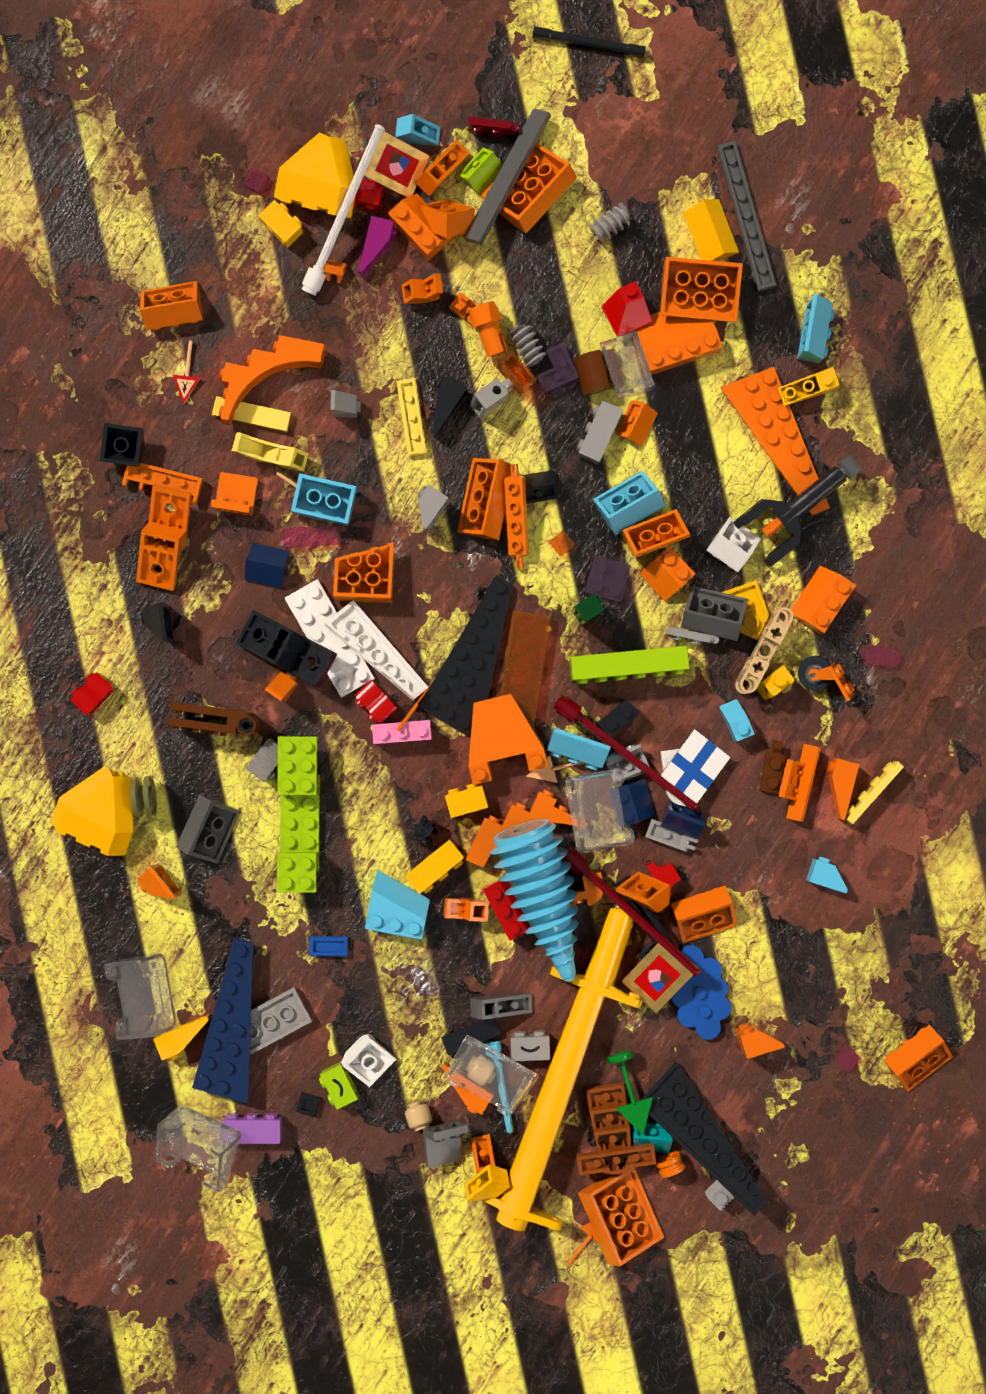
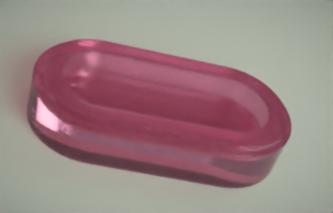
[862,645,901,667]

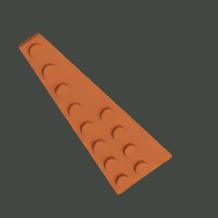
[721,367,830,516]

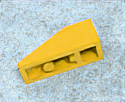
[153,1014,212,1061]

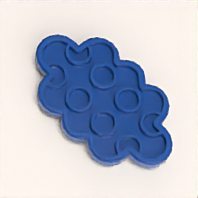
[671,945,731,1040]

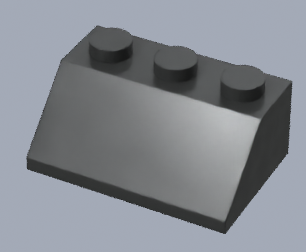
[681,586,748,641]
[176,794,241,864]

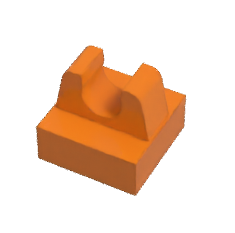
[324,260,347,283]
[449,292,475,320]

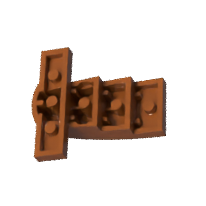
[576,1082,656,1176]

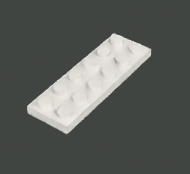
[285,579,375,698]

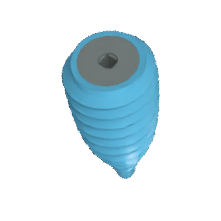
[489,819,579,982]

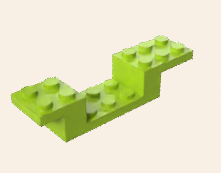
[277,736,320,892]

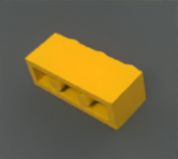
[405,839,465,894]

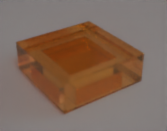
[549,530,576,557]

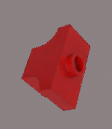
[645,861,681,897]

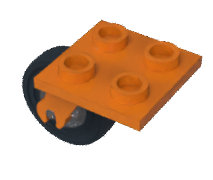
[798,656,855,702]

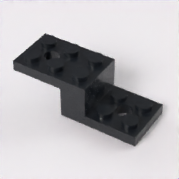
[236,610,337,688]

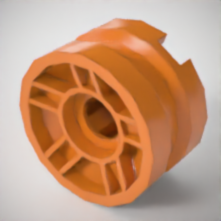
[656,1151,686,1178]

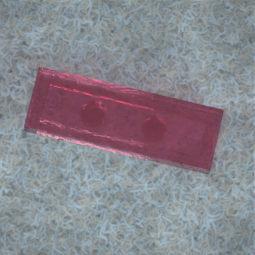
[282,525,341,548]

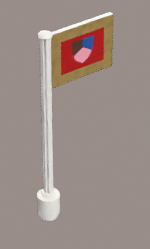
[302,124,430,296]

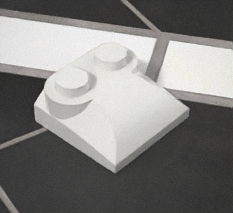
[341,1034,396,1087]

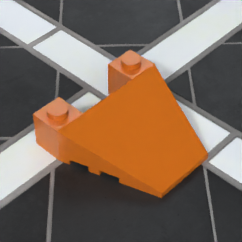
[468,694,548,785]

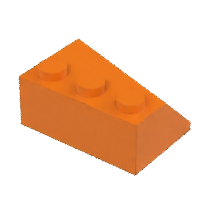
[333,542,394,603]

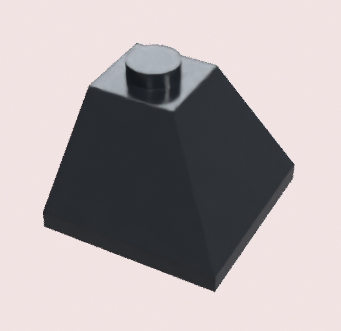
[141,602,175,644]

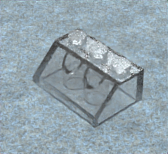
[600,331,655,398]

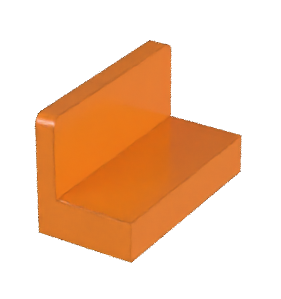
[616,400,658,447]

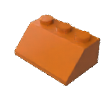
[388,194,455,261]
[140,281,203,330]
[623,509,691,558]
[788,566,856,634]
[671,886,738,944]
[884,1024,953,1092]

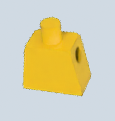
[756,664,795,700]

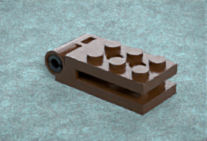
[167,702,261,736]

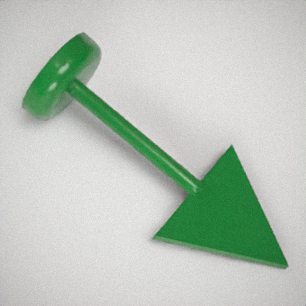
[607,1049,653,1135]

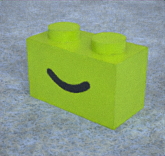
[319,1062,359,1109]

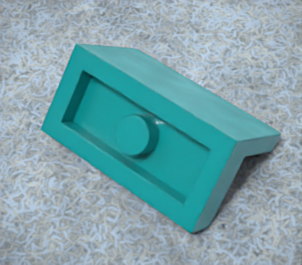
[631,1122,672,1154]

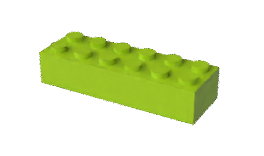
[569,646,689,685]

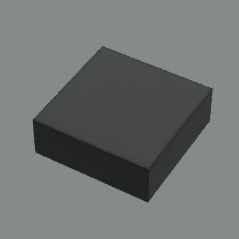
[296,1092,320,1117]

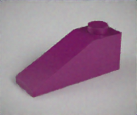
[358,216,397,277]

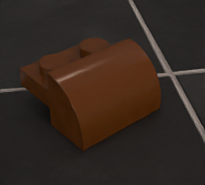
[574,349,623,396]

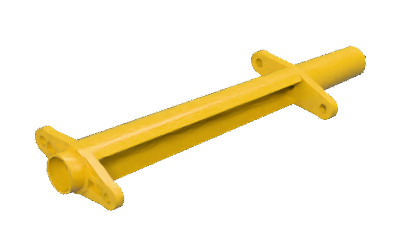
[482,907,643,1231]

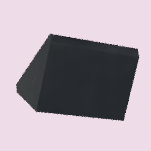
[100,423,145,467]

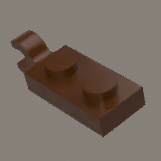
[760,740,786,793]

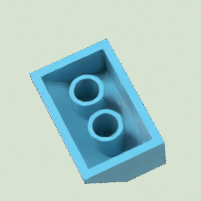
[797,294,835,364]
[593,471,665,535]
[547,728,611,771]

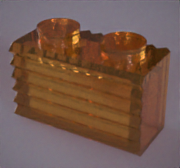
[497,351,537,396]

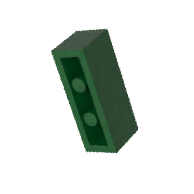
[572,594,605,626]

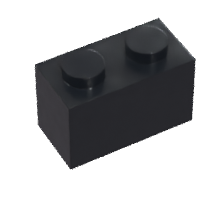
[596,699,639,737]

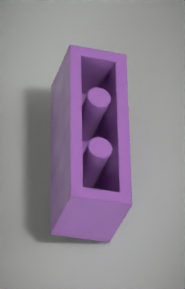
[222,1113,283,1144]

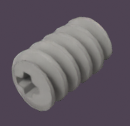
[588,203,630,243]
[509,324,546,368]

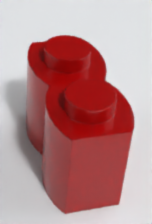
[70,672,116,716]
[355,680,398,724]

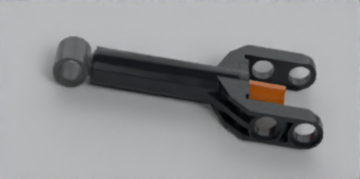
[733,453,862,568]

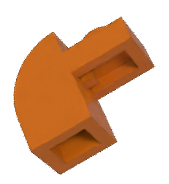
[401,273,443,304]
[571,871,603,906]
[444,898,489,922]

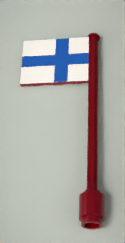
[553,695,730,812]

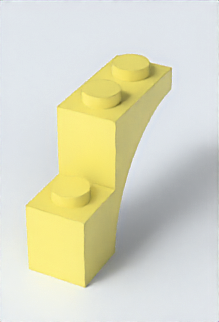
[232,432,309,472]

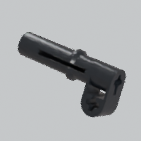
[614,875,679,960]

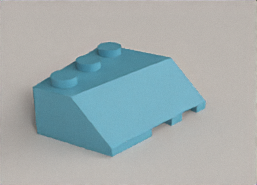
[365,870,430,940]

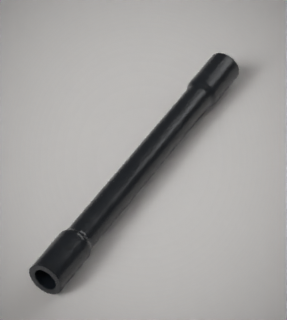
[532,26,646,58]

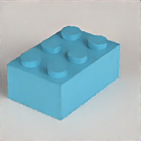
[291,473,357,527]

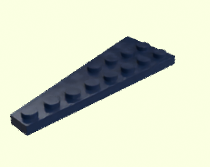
[192,937,254,1103]

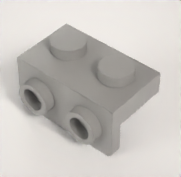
[605,744,650,785]

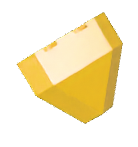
[274,132,356,218]
[51,766,133,856]

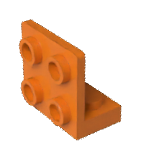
[211,472,258,516]

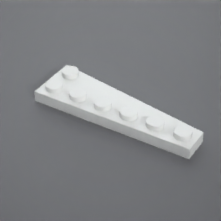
[324,600,428,700]

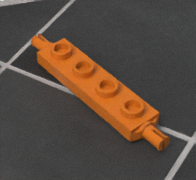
[504,464,529,568]

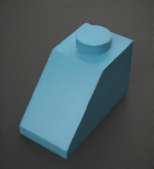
[395,114,440,146]
[719,699,755,742]
[806,856,848,894]

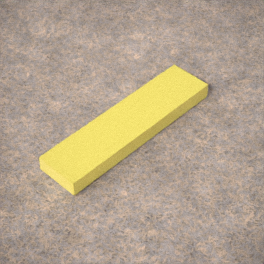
[396,378,427,457]
[212,396,291,432]

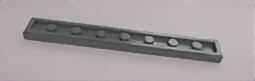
[464,109,551,245]
[716,140,777,292]

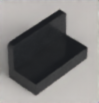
[521,470,559,504]

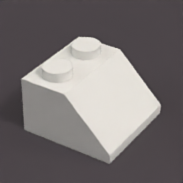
[707,517,761,572]

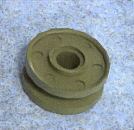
[130,776,157,817]

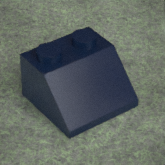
[608,779,656,827]

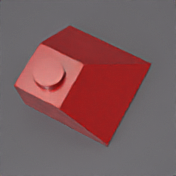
[602,281,652,339]

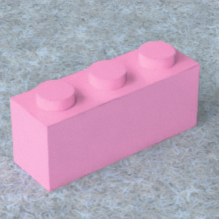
[372,720,432,744]

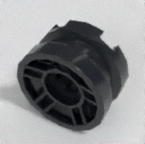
[411,815,437,845]

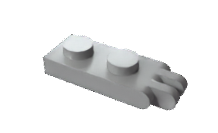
[666,626,719,644]
[645,819,699,852]

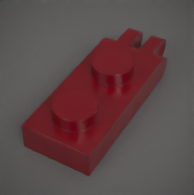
[468,116,519,137]

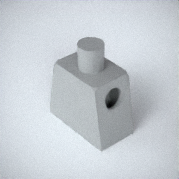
[470,378,514,420]

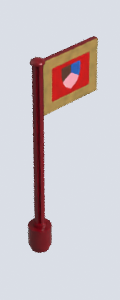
[562,847,701,1013]

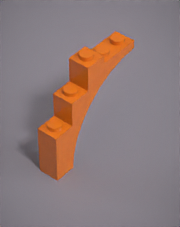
[219,335,326,426]
[465,789,589,868]

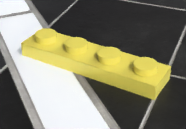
[845,761,904,824]

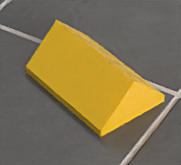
[683,199,739,261]

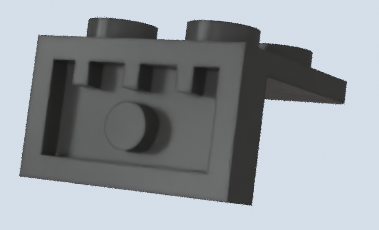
[423,1121,468,1168]

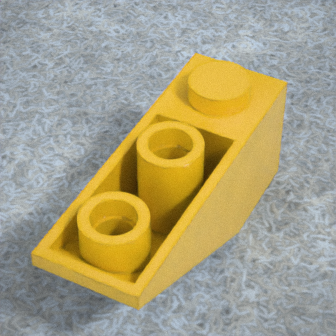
[778,367,840,406]

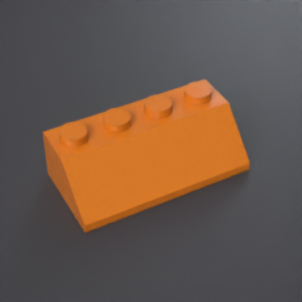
[457,458,511,540]

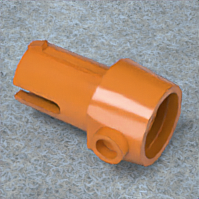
[467,301,508,358]

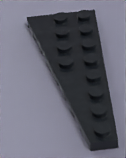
[641,1062,768,1216]

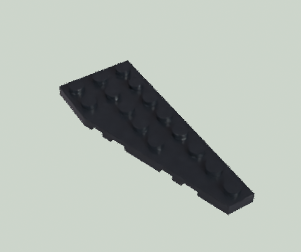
[418,575,513,736]

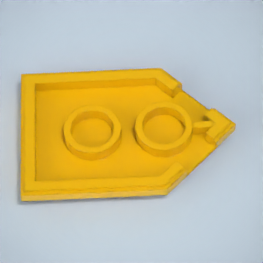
[721,580,769,641]

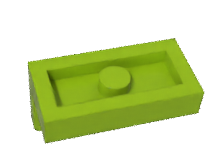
[458,147,503,195]

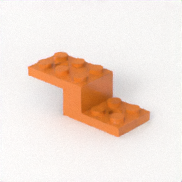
[136,484,192,591]

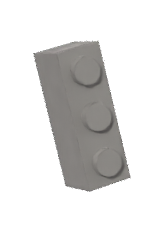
[576,400,623,465]

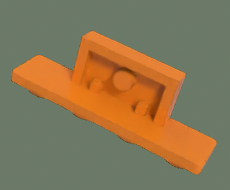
[779,744,821,822]

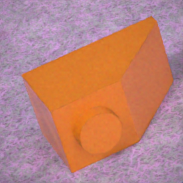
[265,671,299,702]
[471,1134,497,1173]

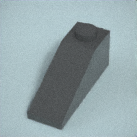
[470,993,533,1020]

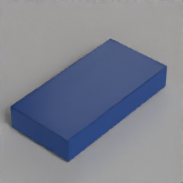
[309,936,349,956]

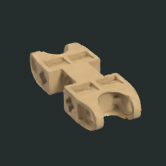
[735,607,794,694]

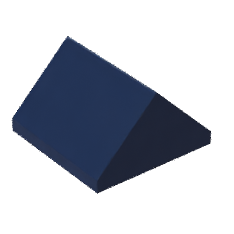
[244,543,291,588]
[661,801,706,839]

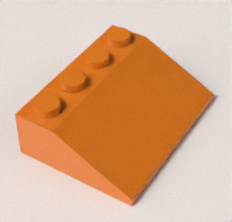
[481,143,577,233]
[660,257,743,322]
[633,312,722,376]
[578,1168,664,1267]

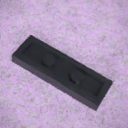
[441,1018,502,1056]

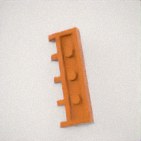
[122,463,203,505]

